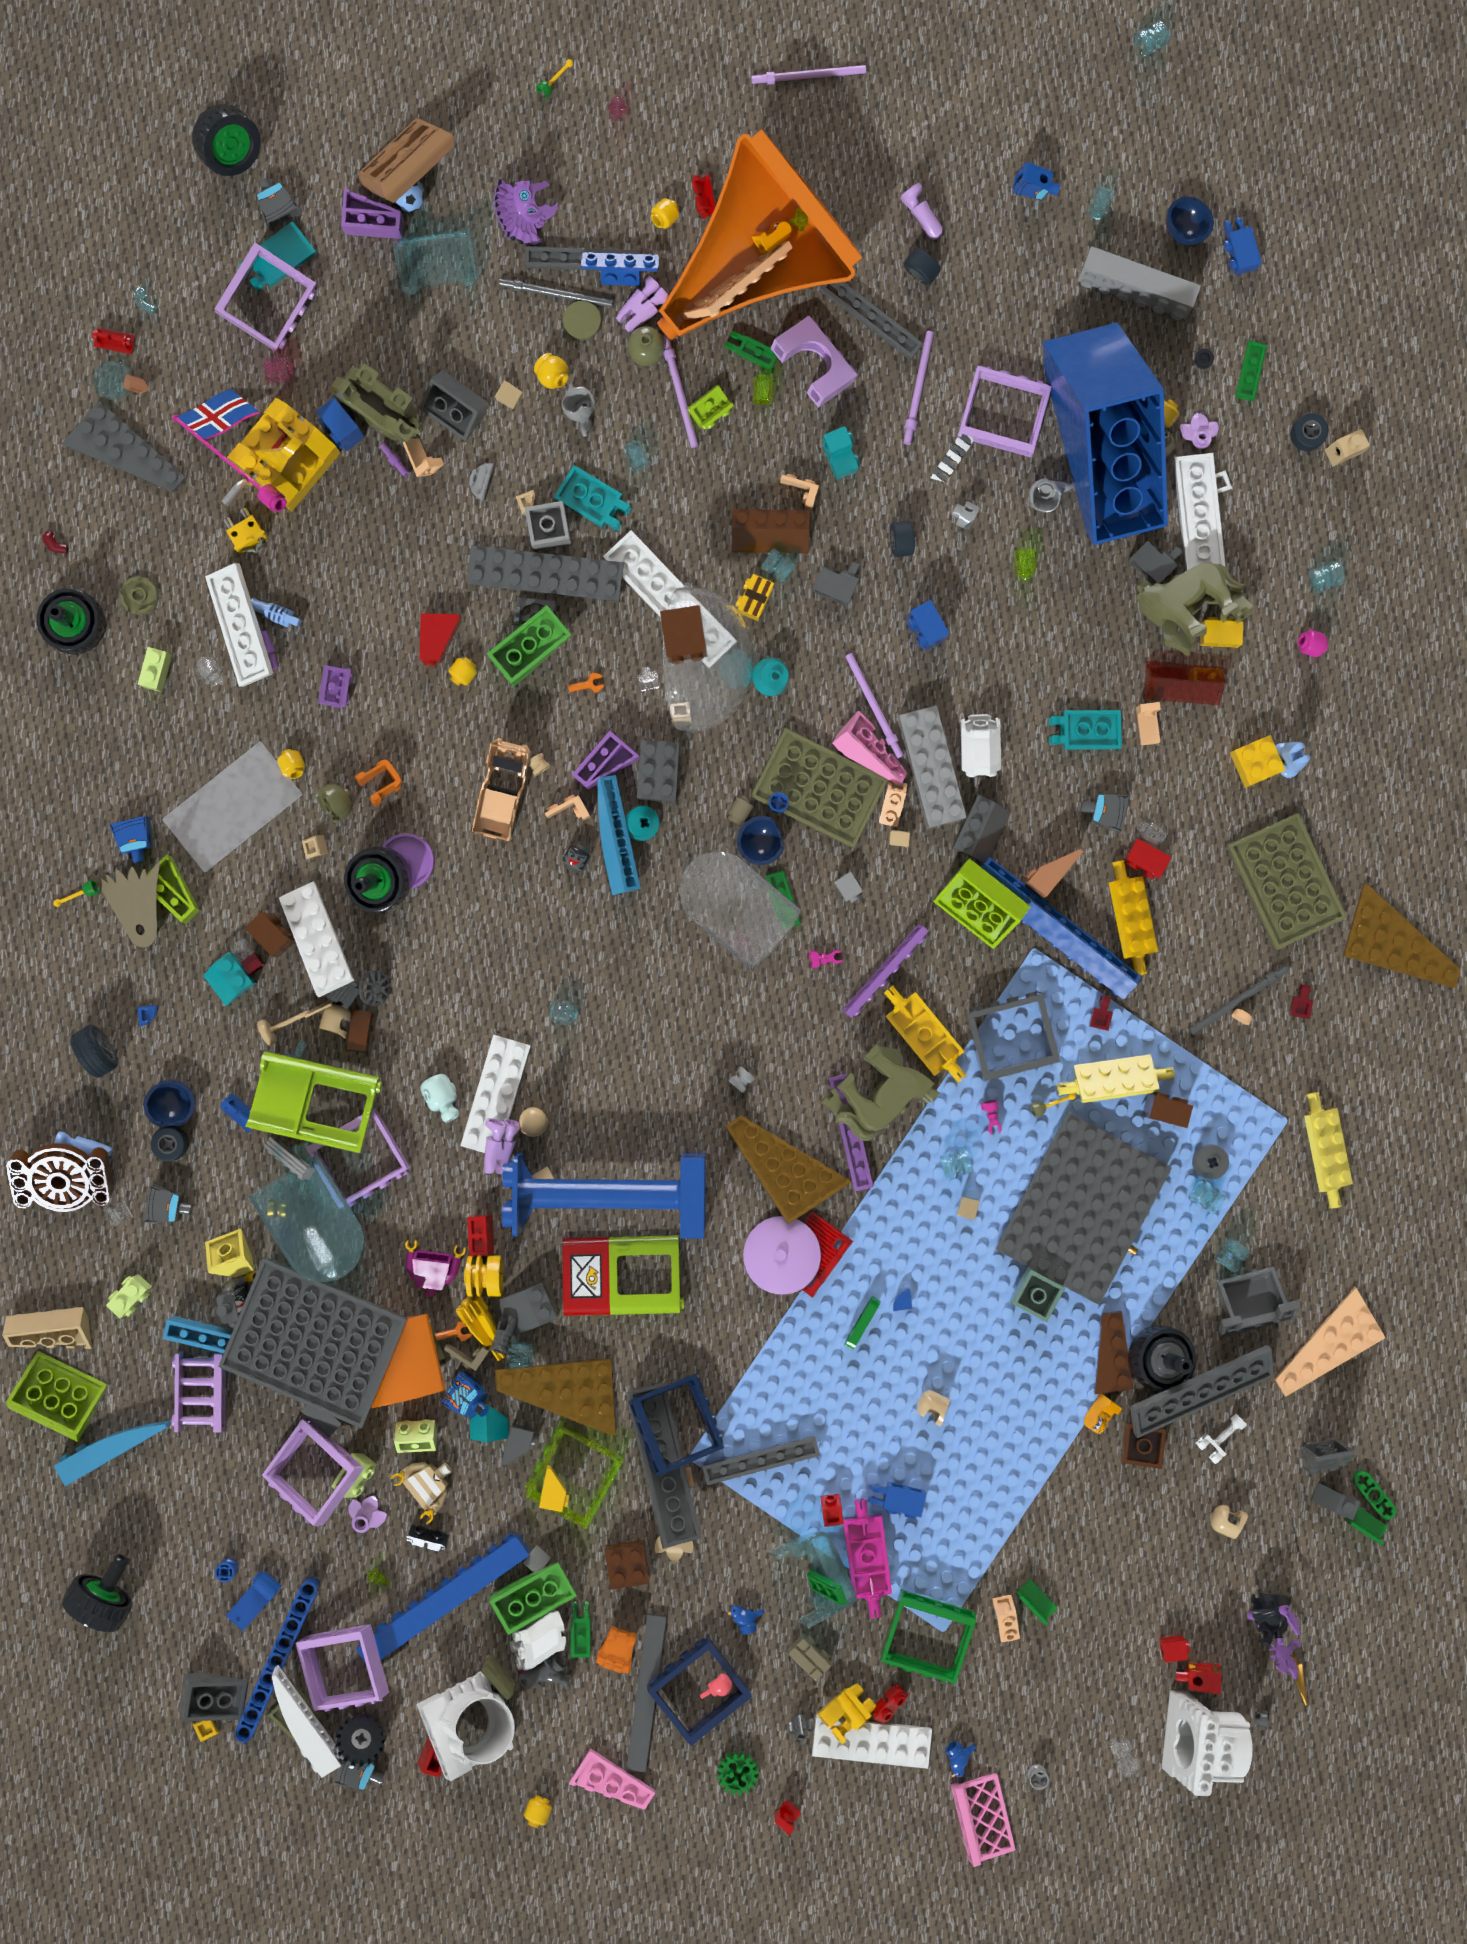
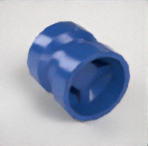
[769,792,788,813]
[215,1558,238,1582]

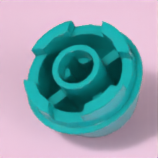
[752,658,790,696]

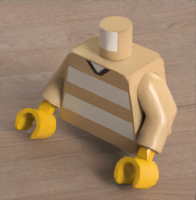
[390,1462,452,1524]

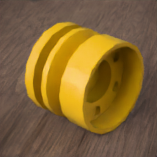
[464,1256,503,1297]

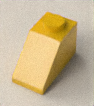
[539,1465,569,1512]

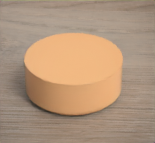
[1232,1009,1253,1025]

